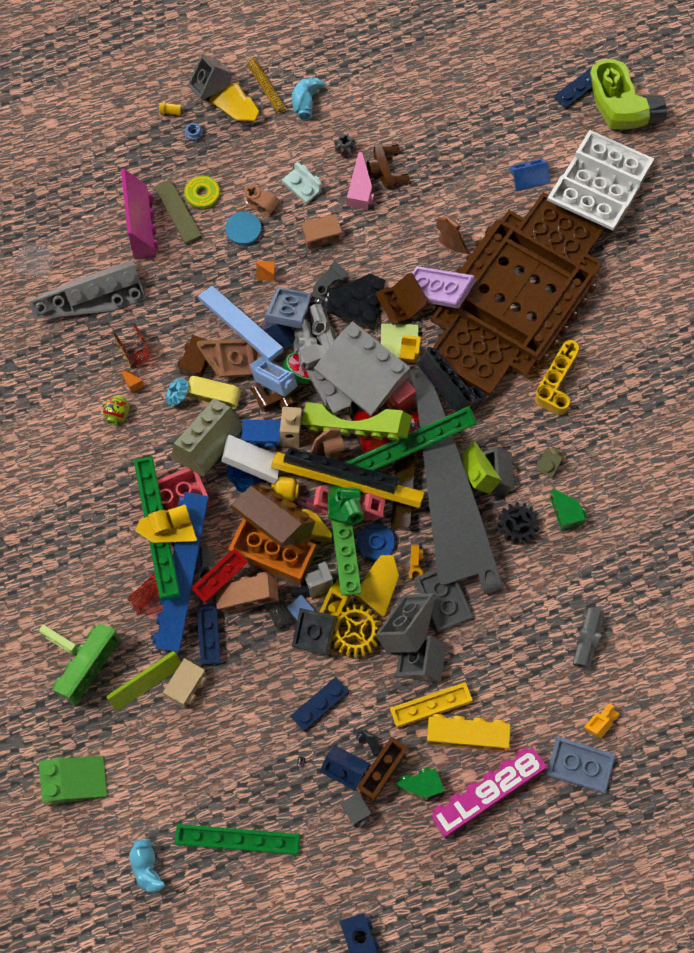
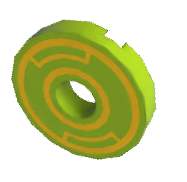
[184,176,220,209]

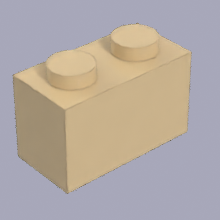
[163,658,207,708]

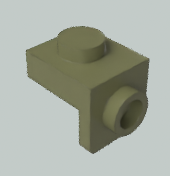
[535,446,565,478]

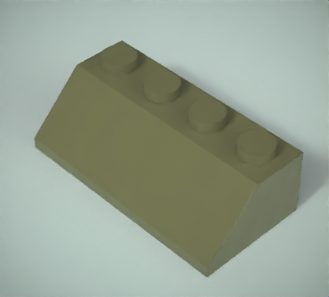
[171,399,242,476]

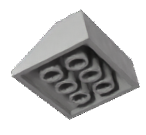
[314,321,410,416]

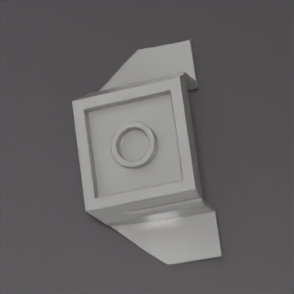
[299,343,352,413]

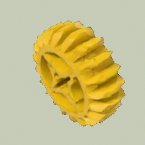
[332,604,381,658]

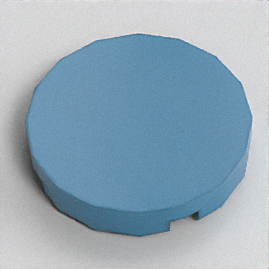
[225,212,261,246]

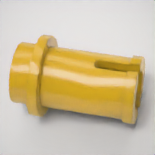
[159,101,182,116]

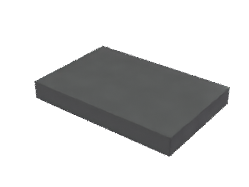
[414,569,474,633]

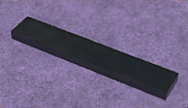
[283,447,400,494]

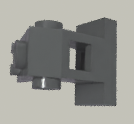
[312,261,349,305]

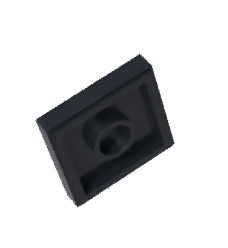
[291,608,338,655]

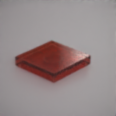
[128,573,159,615]

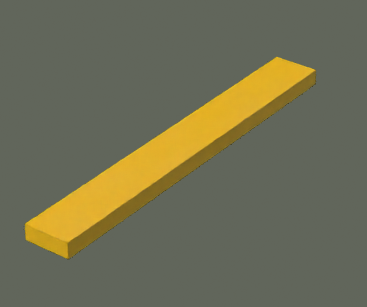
[271,452,425,508]

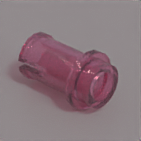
[298,494,322,513]

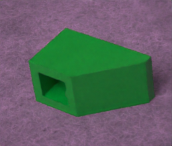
[397,767,445,801]

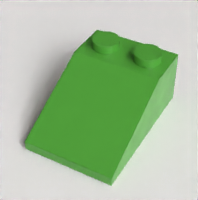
[39,756,107,806]

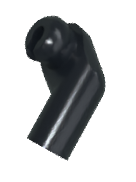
[291,581,310,597]
[356,729,382,756]

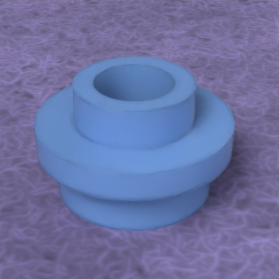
[185,123,202,141]

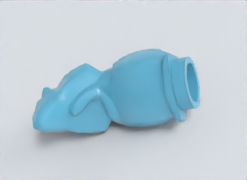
[292,76,326,120]
[129,839,165,893]

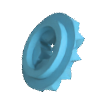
[165,377,188,406]

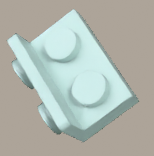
[282,162,322,205]

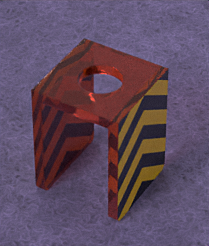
[113,323,152,368]

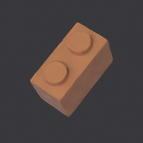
[301,214,342,249]

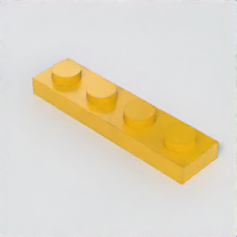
[390,682,473,729]

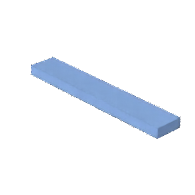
[198,286,283,362]

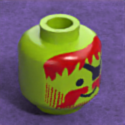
[103,396,130,425]

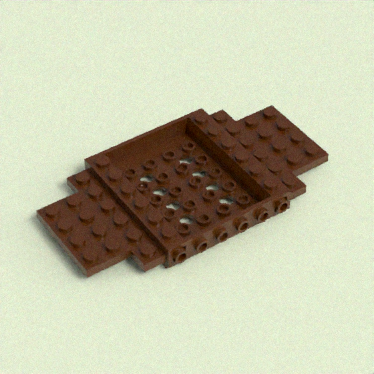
[431,192,605,397]

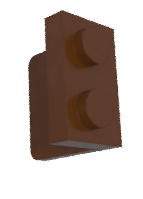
[376,273,428,325]

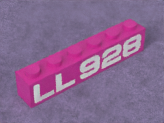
[431,747,547,839]

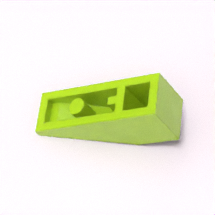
[462,441,502,494]

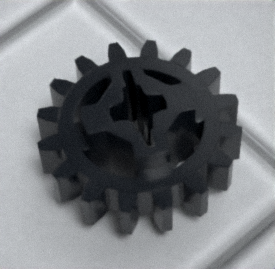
[497,502,540,545]

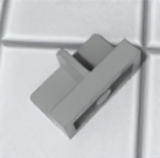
[305,561,333,598]

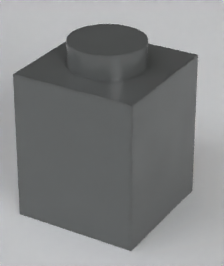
[341,792,371,828]

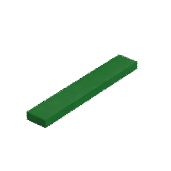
[174,824,300,856]

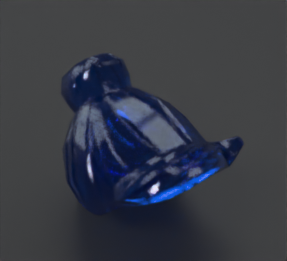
[226,465,268,493]

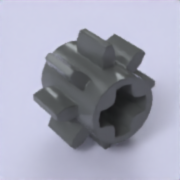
[334,133,356,156]

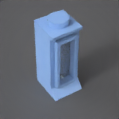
[250,356,298,397]

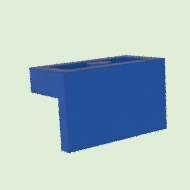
[509,158,550,191]

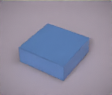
[286,595,314,620]

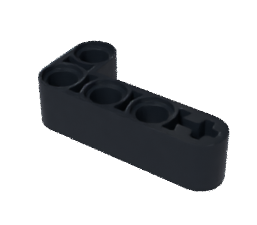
[417,347,486,412]

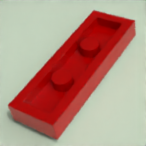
[191,548,248,603]

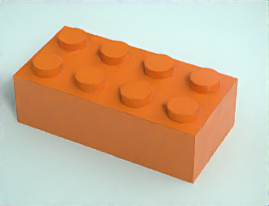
[228,518,317,586]

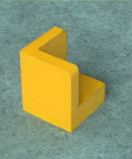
[399,335,421,363]

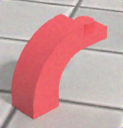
[313,486,386,521]

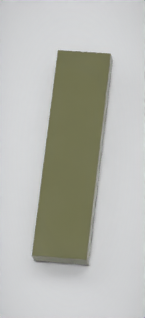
[154,180,202,245]

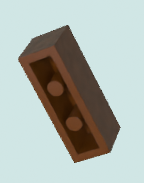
[356,737,408,803]

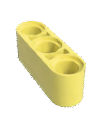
[186,376,242,409]

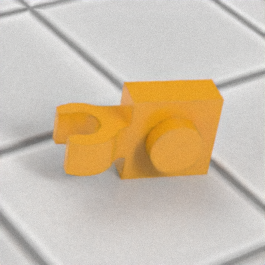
[408,544,423,579]
[584,704,620,739]

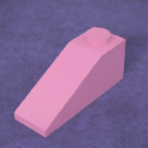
[347,152,374,210]

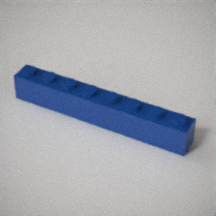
[152,492,208,653]

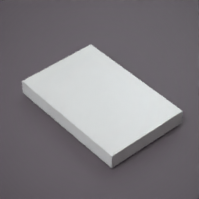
[222,435,279,484]

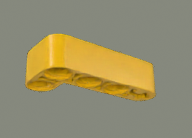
[535,340,579,415]

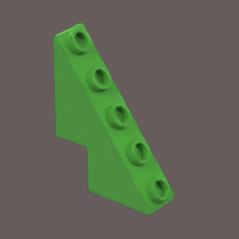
[331,520,361,596]

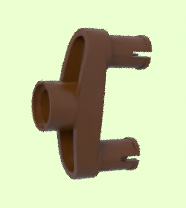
[366,142,409,188]
[250,382,306,411]

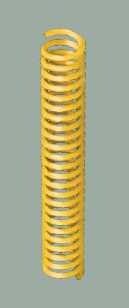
[247,58,286,113]

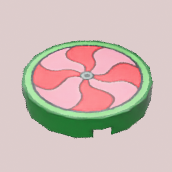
[283,352,311,384]

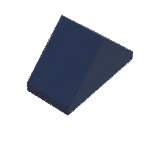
[260,322,295,347]

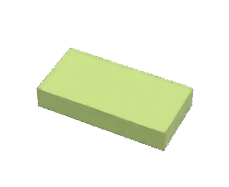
[39,625,78,655]

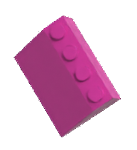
[121,169,159,259]

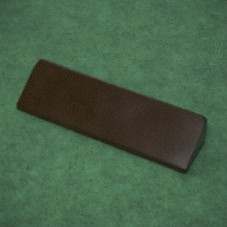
[391,455,416,531]

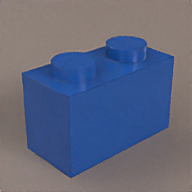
[242,419,281,450]

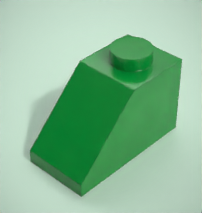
[549,489,587,531]

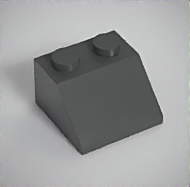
[188,54,233,100]
[469,447,514,493]
[396,636,447,682]

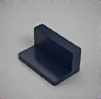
[320,745,370,791]

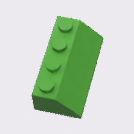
[53,623,121,706]

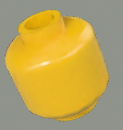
[271,477,300,502]

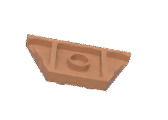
[197,339,262,378]

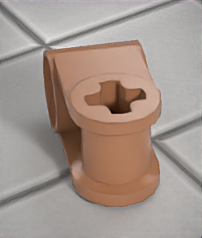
[244,185,279,217]

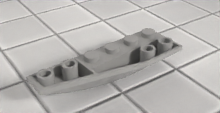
[29,260,146,319]

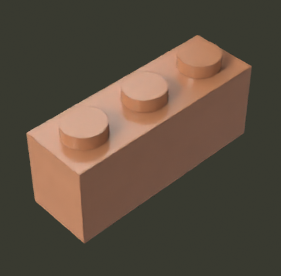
[216,572,279,613]

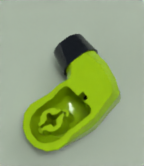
[590,59,667,130]

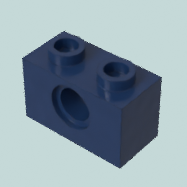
[340,913,380,953]

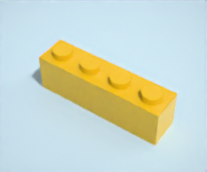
[426,714,510,752]

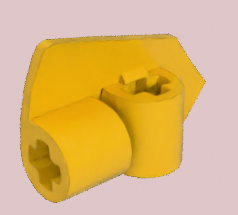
[210,83,259,122]
[135,505,197,543]
[353,555,399,617]

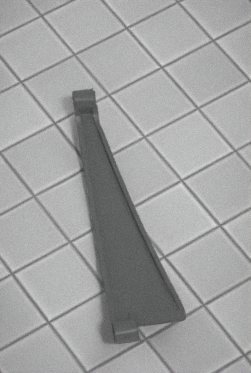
[409,369,503,595]

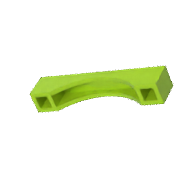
[301,402,412,441]

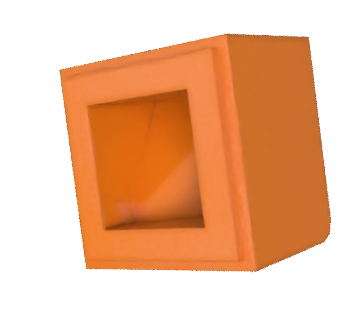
[256,261,276,282]
[121,370,145,393]

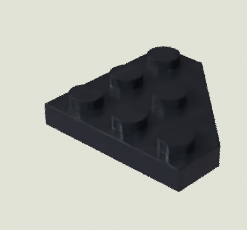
[322,273,386,330]

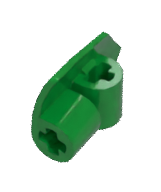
[328,485,364,524]

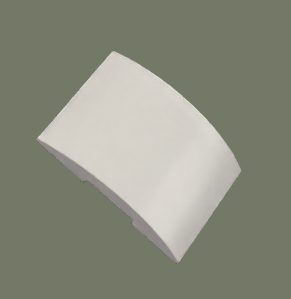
[547,130,654,230]

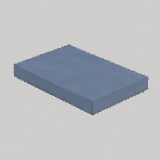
[264,287,312,329]
[546,736,616,794]

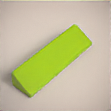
[107,651,181,712]

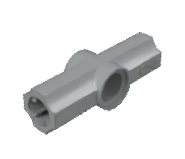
[308,303,336,348]
[294,319,317,371]

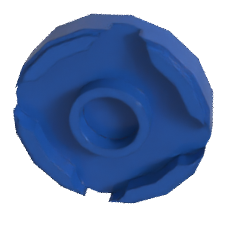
[357,523,395,561]

